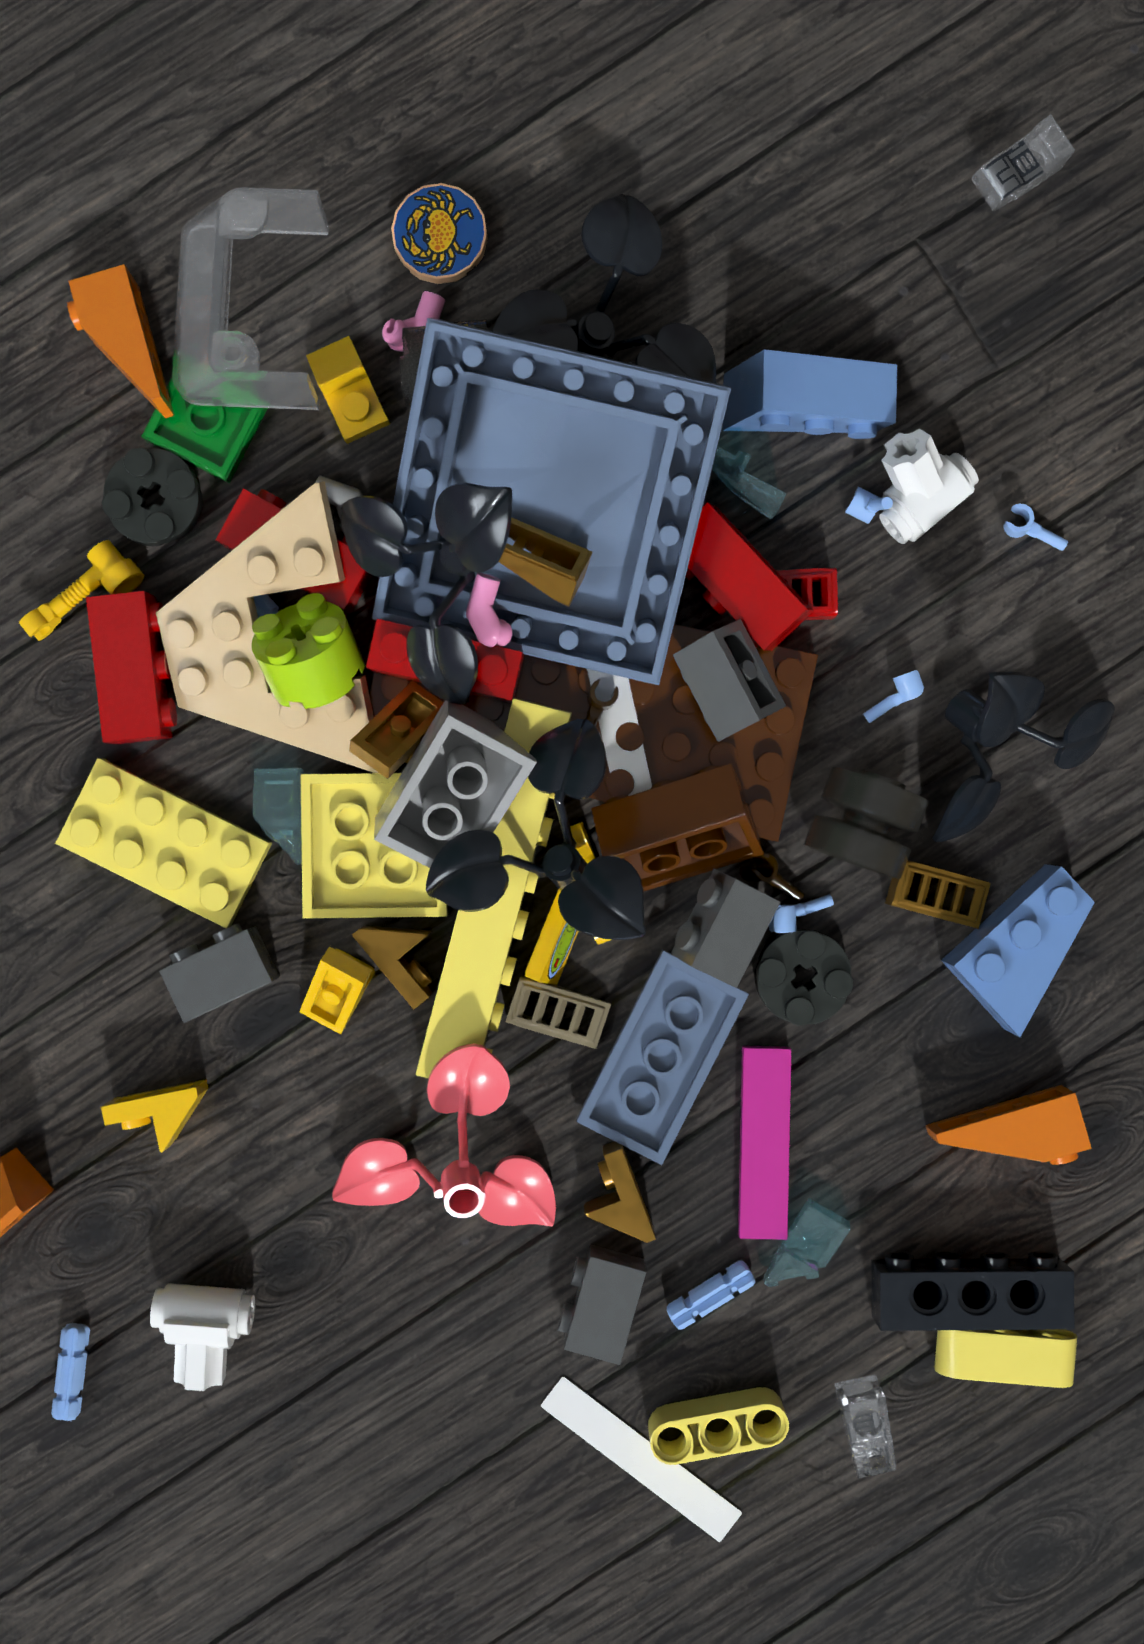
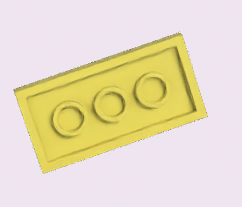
[55,758,272,928]

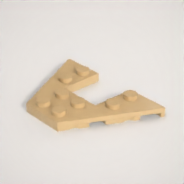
[156,481,378,773]

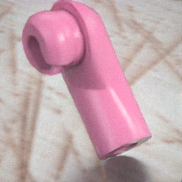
[382,291,445,352]
[466,572,512,648]

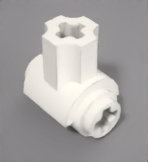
[879,429,979,544]
[150,1283,255,1391]

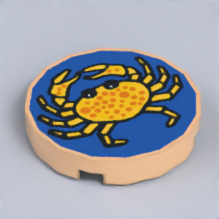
[391,183,488,284]

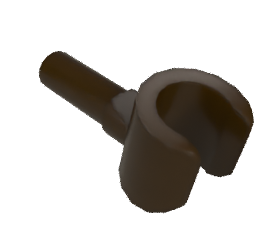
[586,679,619,726]
[740,854,804,902]

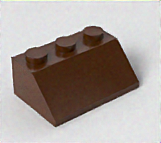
[591,763,764,891]

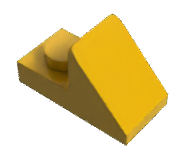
[306,336,390,444]
[299,947,375,1034]
[101,1079,208,1153]

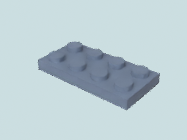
[576,949,749,1165]

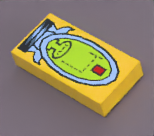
[525,889,579,985]

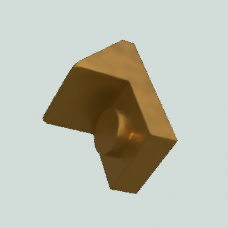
[349,680,444,779]
[352,926,432,1010]
[584,1141,656,1243]

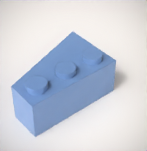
[723,349,897,439]
[941,864,1095,1037]

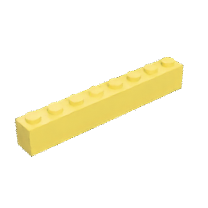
[416,698,572,1078]

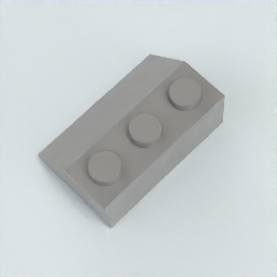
[374,700,537,868]

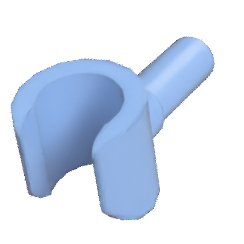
[845,487,893,524]
[1003,503,1068,551]
[863,670,924,723]
[769,894,834,933]

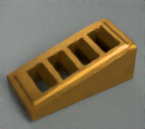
[499,517,593,607]
[885,858,991,929]

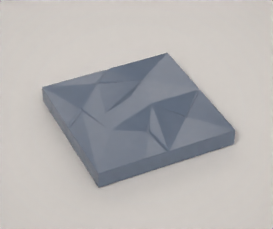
[372,318,731,685]

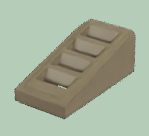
[505,974,611,1049]

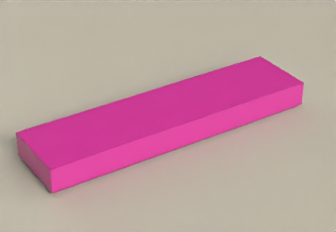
[738,1046,791,1240]

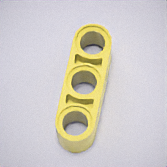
[934,1329,1077,1388]
[648,1387,789,1465]

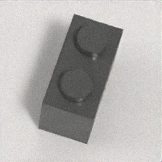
[673,619,786,742]
[671,869,781,988]
[159,923,280,1023]
[558,1244,646,1365]

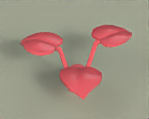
[332,1044,556,1227]

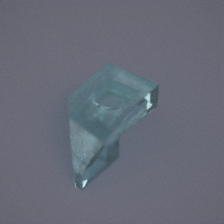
[712,446,787,519]
[253,768,304,864]
[764,1198,850,1287]

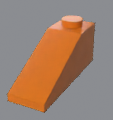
[67,264,174,418]
[926,1085,1092,1165]

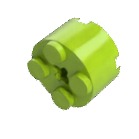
[251,593,365,709]

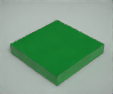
[141,352,272,484]

